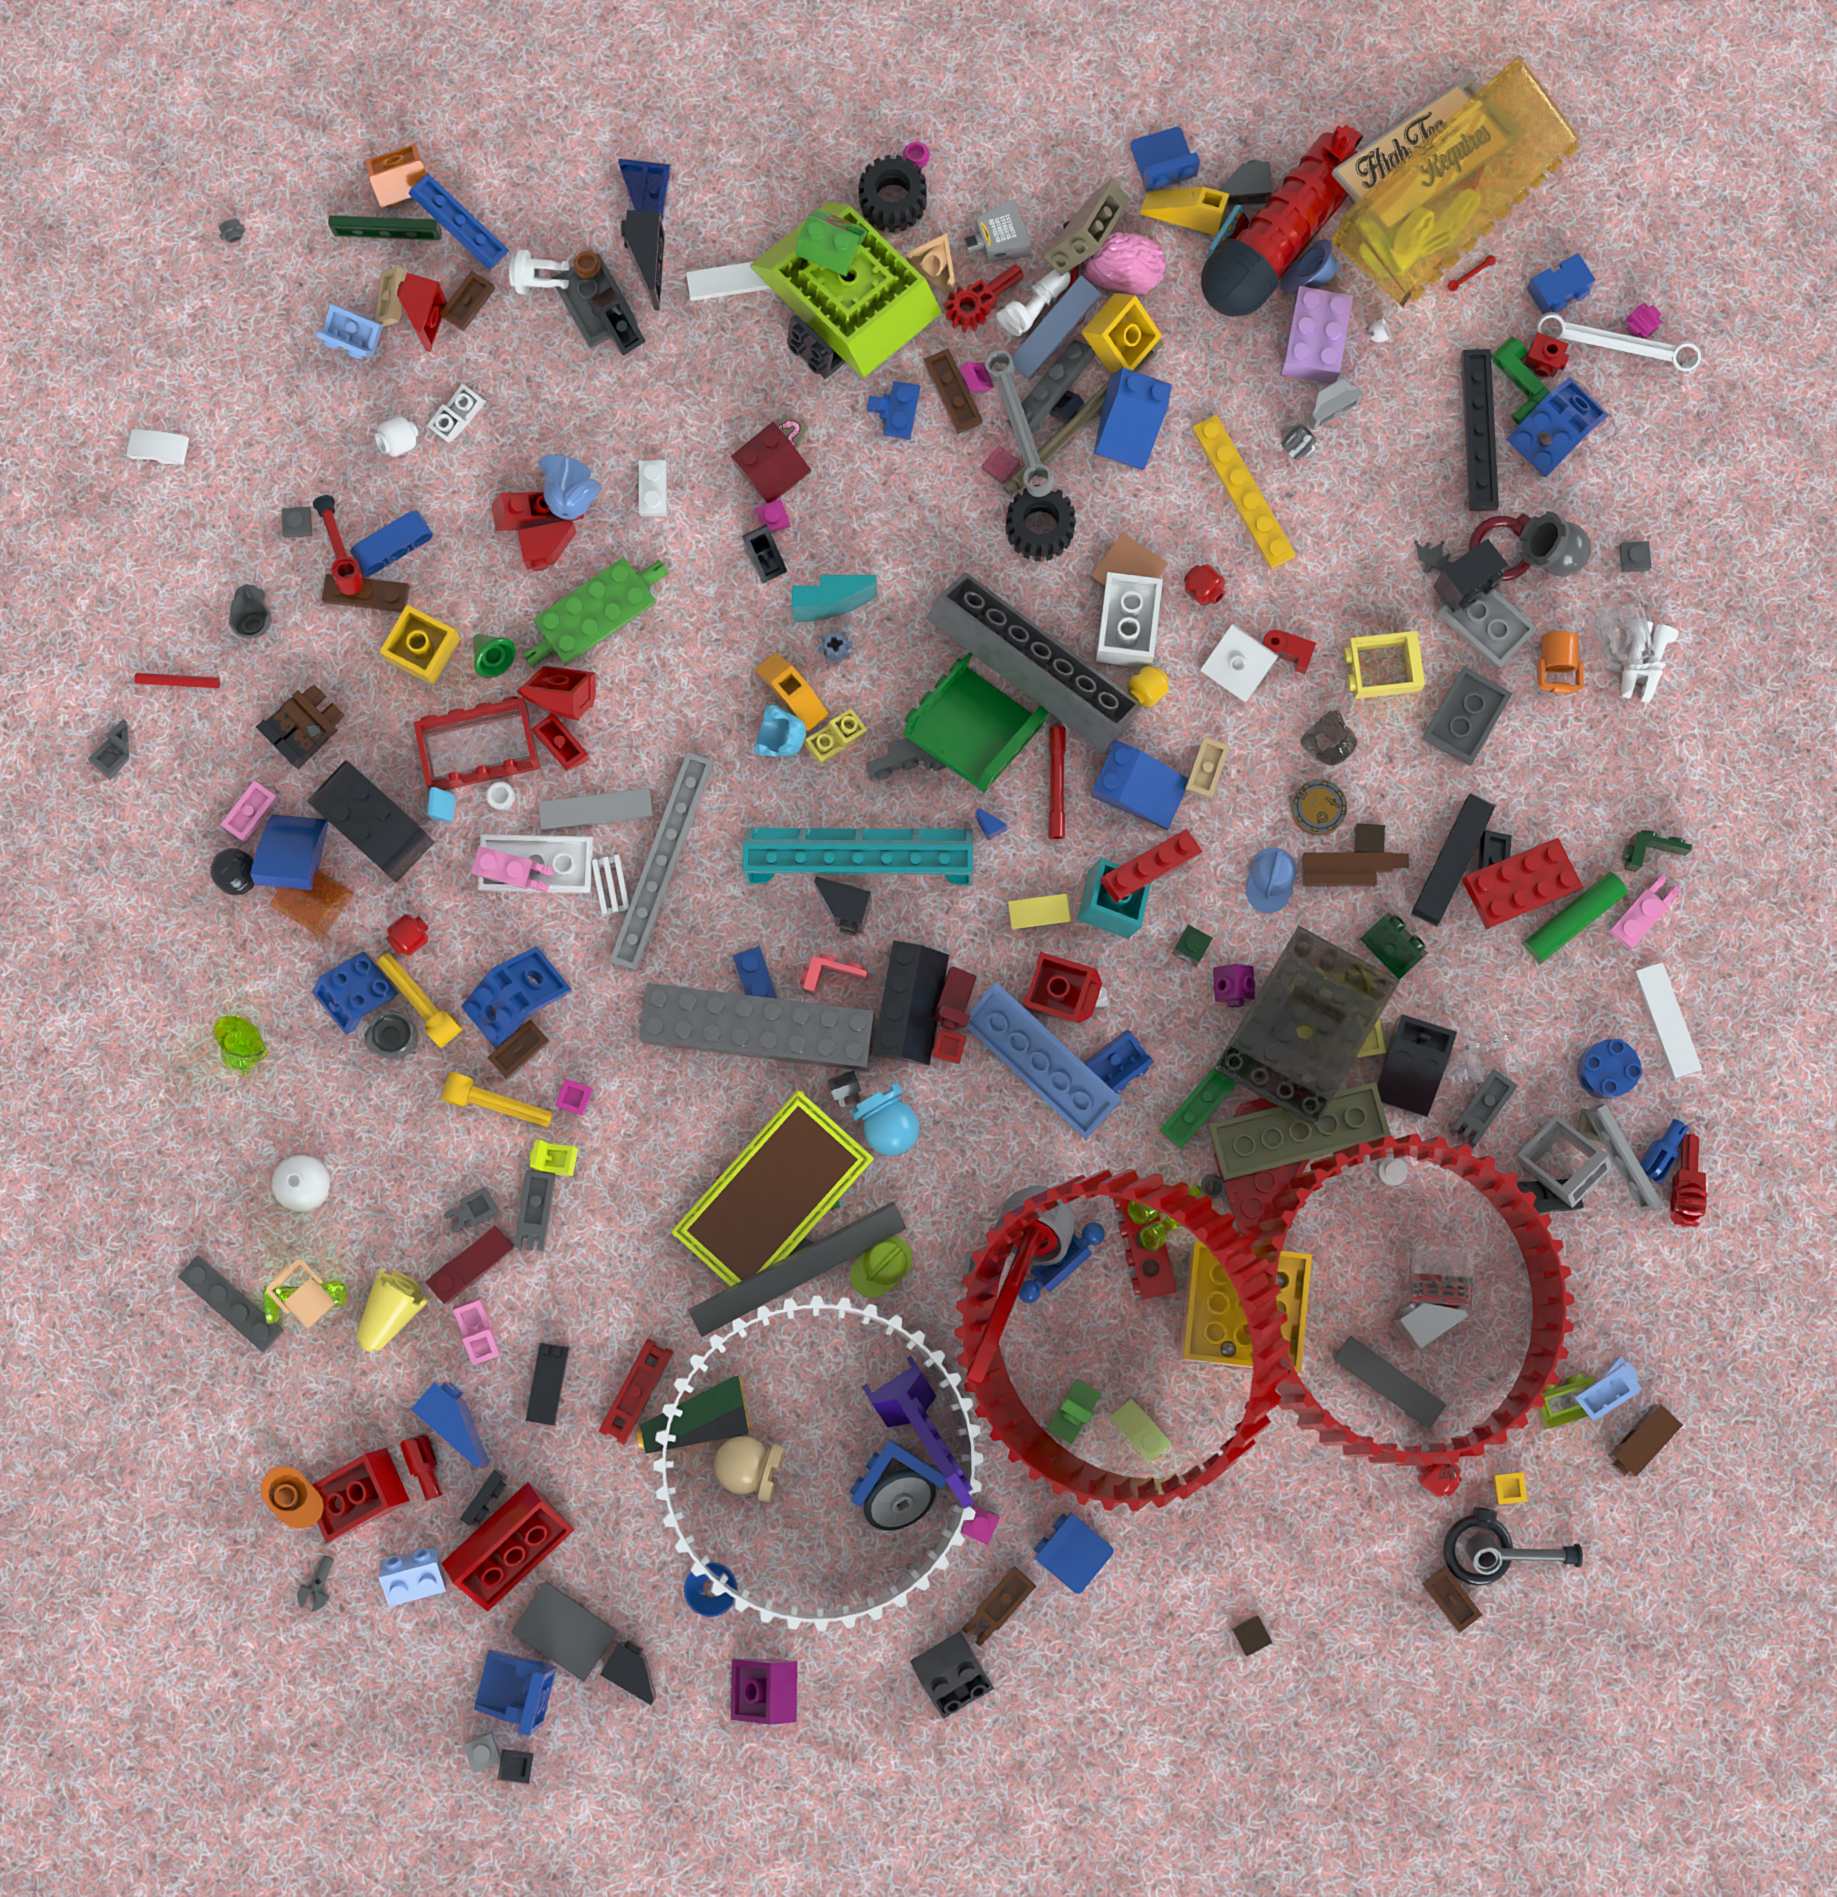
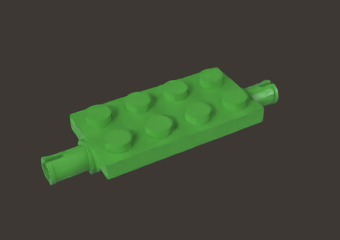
[522,557,669,668]

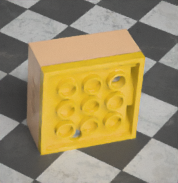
[1178,1241,1312,1373]

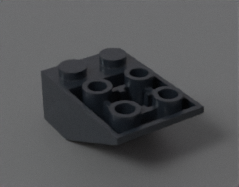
[1377,1014,1457,1117]

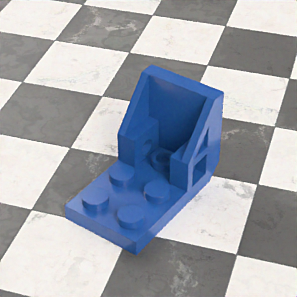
[474,1649,557,1736]

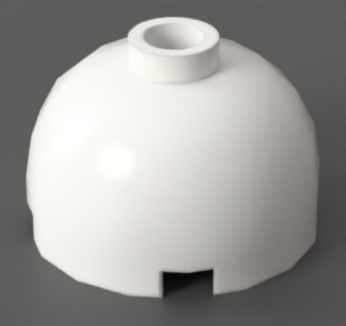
[271,1155,331,1212]

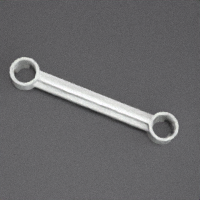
[1536,312,1701,371]

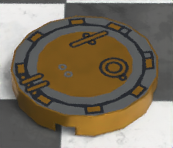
[1291,779,1347,835]

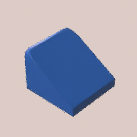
[975,808,1008,840]

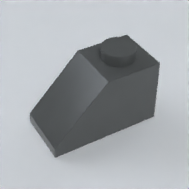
[1218,160,1272,206]

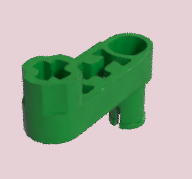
[1491,336,1550,426]

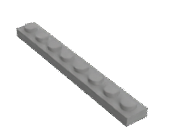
[609,752,714,972]

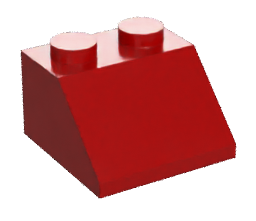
[397,273,448,352]

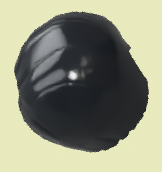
[210,848,255,895]

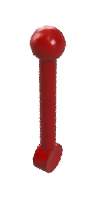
[1448,255,1496,292]

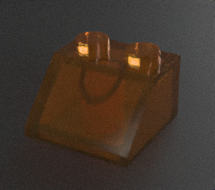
[269,870,354,939]

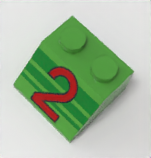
[796,208,868,276]

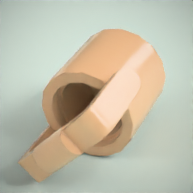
[266,1260,336,1329]

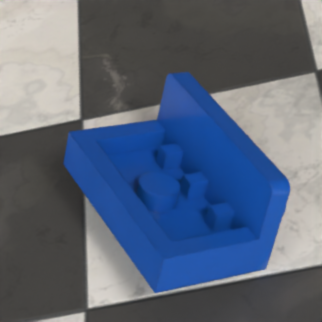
[1084,1029,1154,1094]

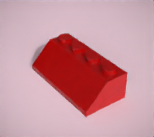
[441,1482,574,1612]

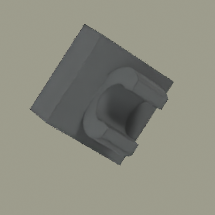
[827,1070,861,1108]

